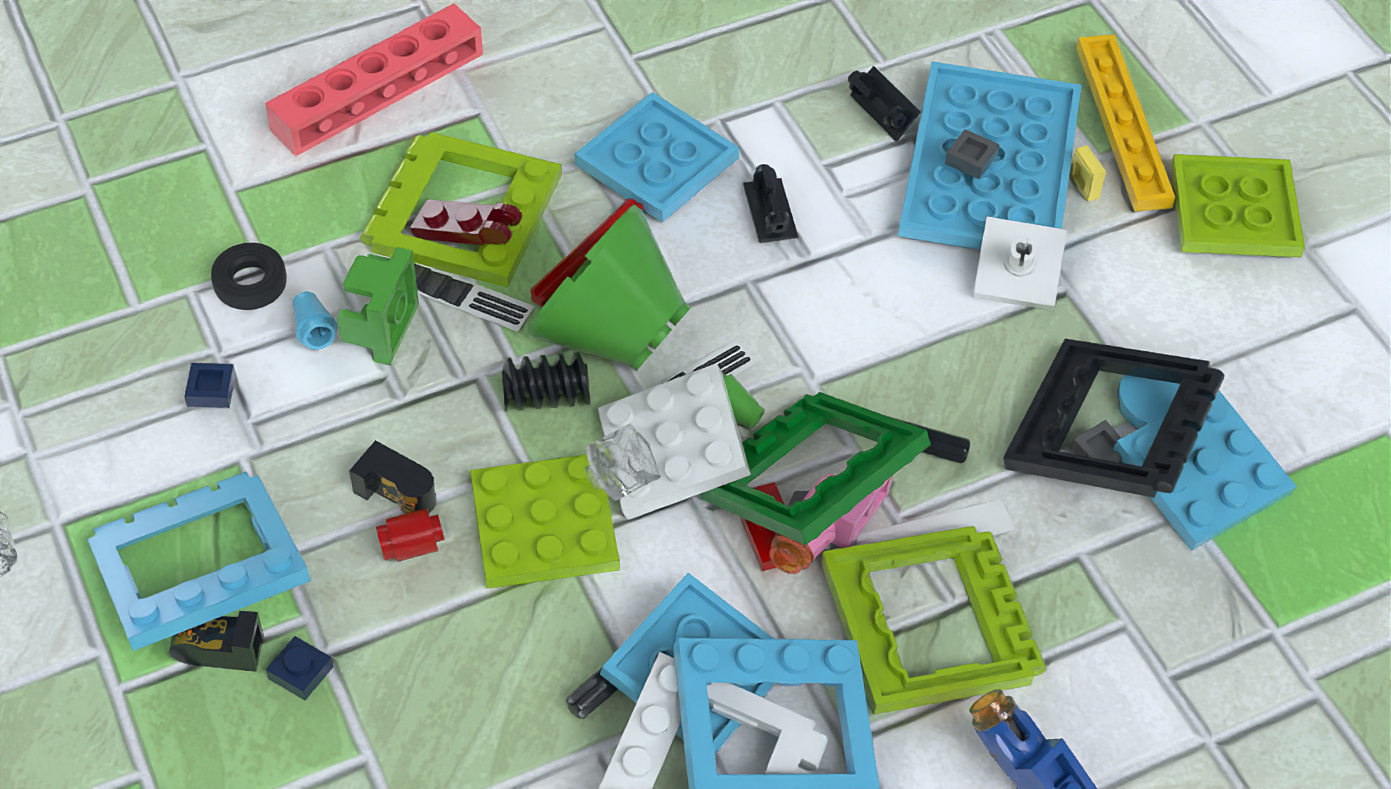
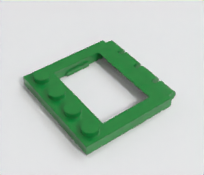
[700,392,931,546]

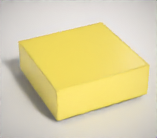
[1069,145,1106,202]

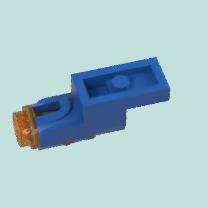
[969,689,1097,789]

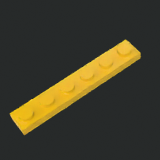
[1076,34,1176,212]

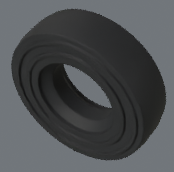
[211,243,287,310]

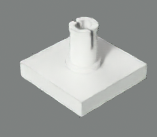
[973,217,1067,311]

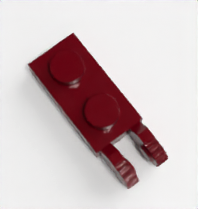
[410,199,523,245]

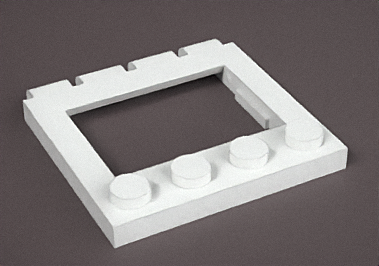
[599,652,828,789]

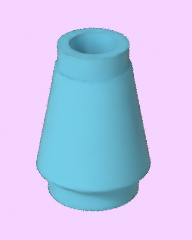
[293,291,337,350]

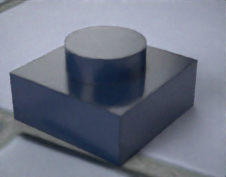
[184,363,236,408]
[266,636,334,701]

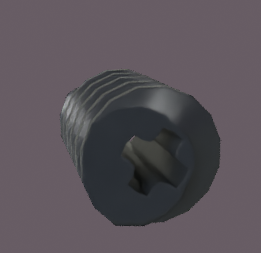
[502,352,590,412]

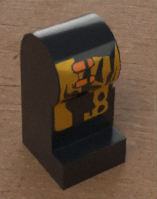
[349,440,437,514]
[169,611,264,672]

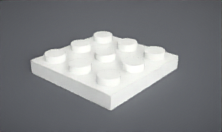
[598,363,751,520]

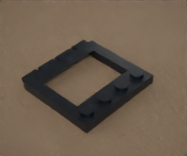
[1003,338,1225,498]

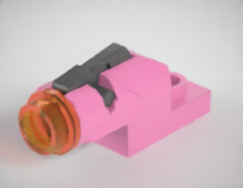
[769,474,893,574]

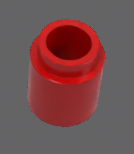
[376,508,445,562]

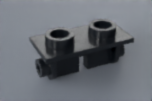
[848,66,921,141]
[743,164,798,243]

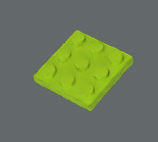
[1171,154,1305,257]
[470,453,620,589]

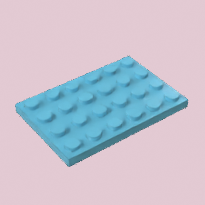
[898,61,1081,250]

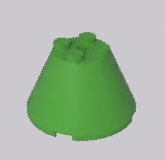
[526,204,691,371]

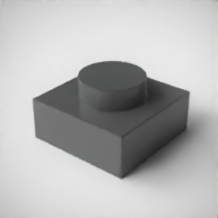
[945,129,1000,179]
[1069,420,1123,463]

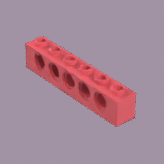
[265,3,483,156]

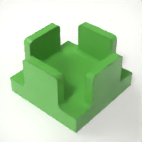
[337,247,419,366]

